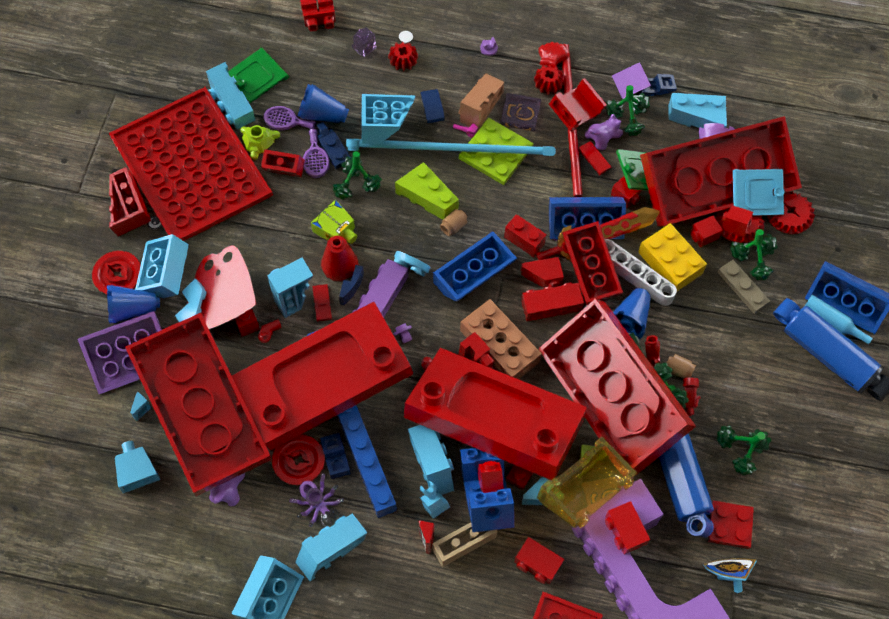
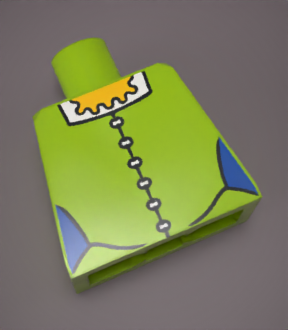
[311,200,357,244]

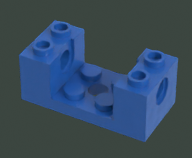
[460,448,514,532]

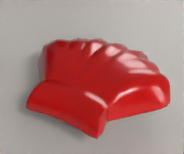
[538,42,569,68]

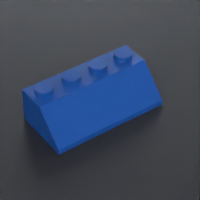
[549,197,626,239]
[433,232,517,302]
[805,261,889,334]

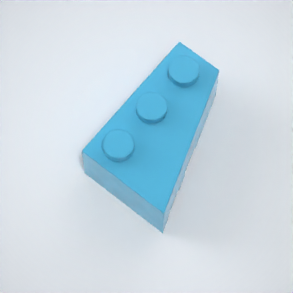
[267,258,313,318]
[408,425,454,495]

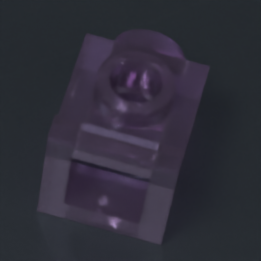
[352,27,376,58]

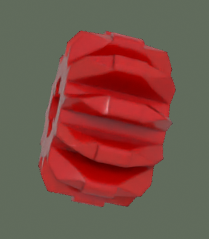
[388,41,418,72]
[534,65,564,94]

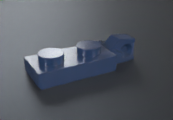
[317,122,351,169]

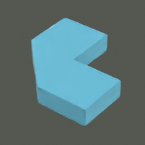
[175,279,206,322]

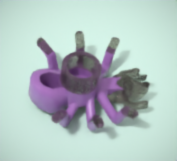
[289,473,344,527]

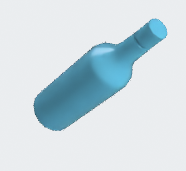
[805,295,873,344]

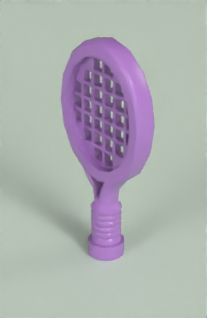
[264,106,315,131]
[303,129,330,178]

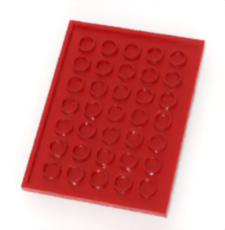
[109,87,273,241]

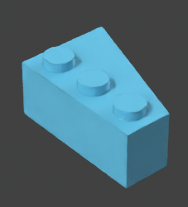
[206,62,255,130]
[668,93,727,128]
[296,513,367,581]

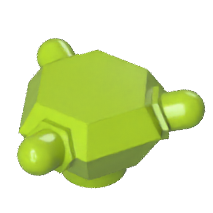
[240,125,280,160]

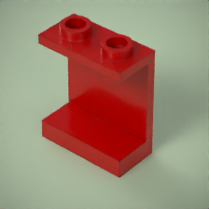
[549,78,607,131]

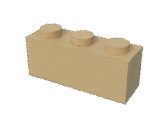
[432,522,498,567]

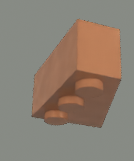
[459,74,504,131]

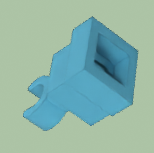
[420,480,450,518]

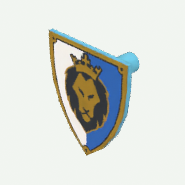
[703,558,757,593]

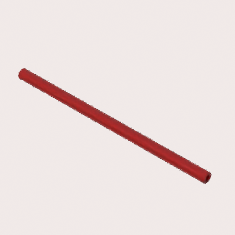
[562,44,583,197]

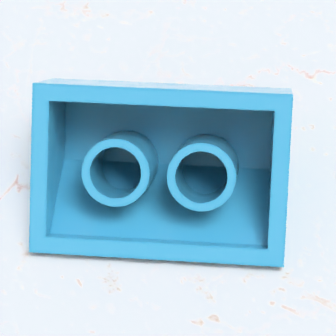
[136,234,189,298]
[232,555,304,619]

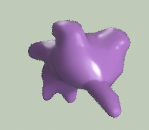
[585,114,623,150]
[209,473,245,506]

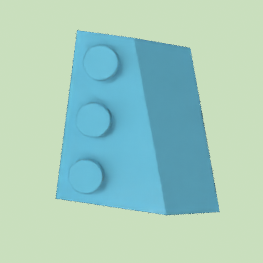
[361,94,415,145]

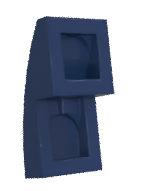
[639,74,677,96]
[420,89,445,123]
[339,265,364,306]
[320,433,351,479]

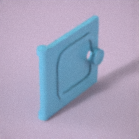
[732,169,784,215]

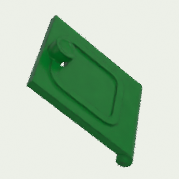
[228,48,289,103]
[616,149,649,191]

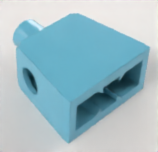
[115,441,160,493]

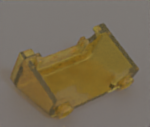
[537,437,637,529]

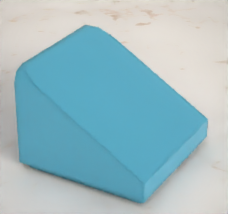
[130,392,151,421]

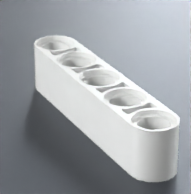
[605,239,677,306]

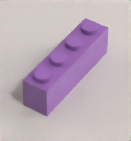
[353,259,408,318]

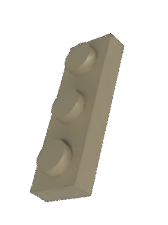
[717,260,770,314]

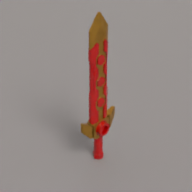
[536,207,660,261]

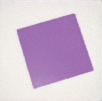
[612,63,651,99]

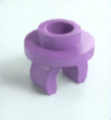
[480,37,498,56]
[393,323,412,344]

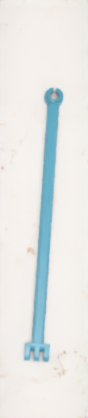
[346,139,556,156]

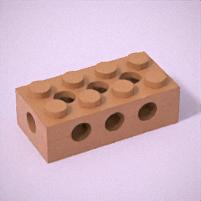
[460,299,542,379]

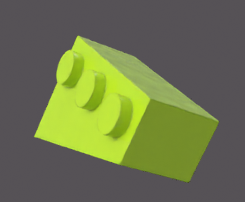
[395,162,459,220]

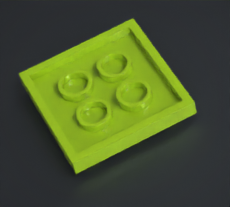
[459,118,534,185]

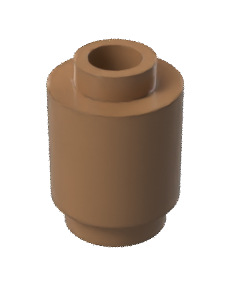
[440,209,467,236]
[667,354,696,379]

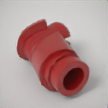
[645,335,660,367]

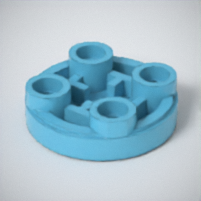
[394,251,431,277]

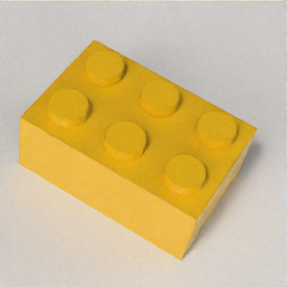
[638,223,707,291]

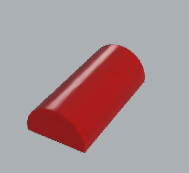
[562,221,623,305]

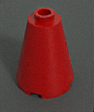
[321,236,359,282]

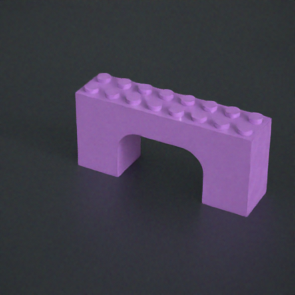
[572,479,730,619]

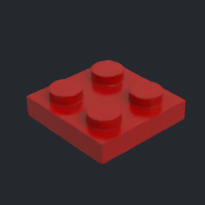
[708,500,754,549]

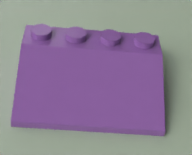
[78,311,162,394]

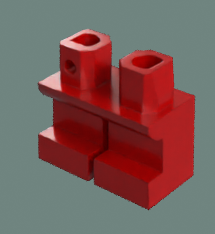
[300,0,336,32]
[458,332,494,369]

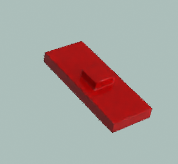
[579,141,611,175]
[312,284,332,322]

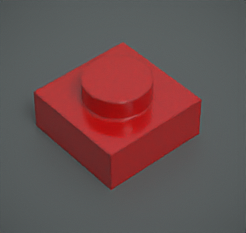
[506,465,533,490]

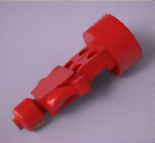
[683,378,701,416]

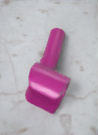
[453,124,478,138]

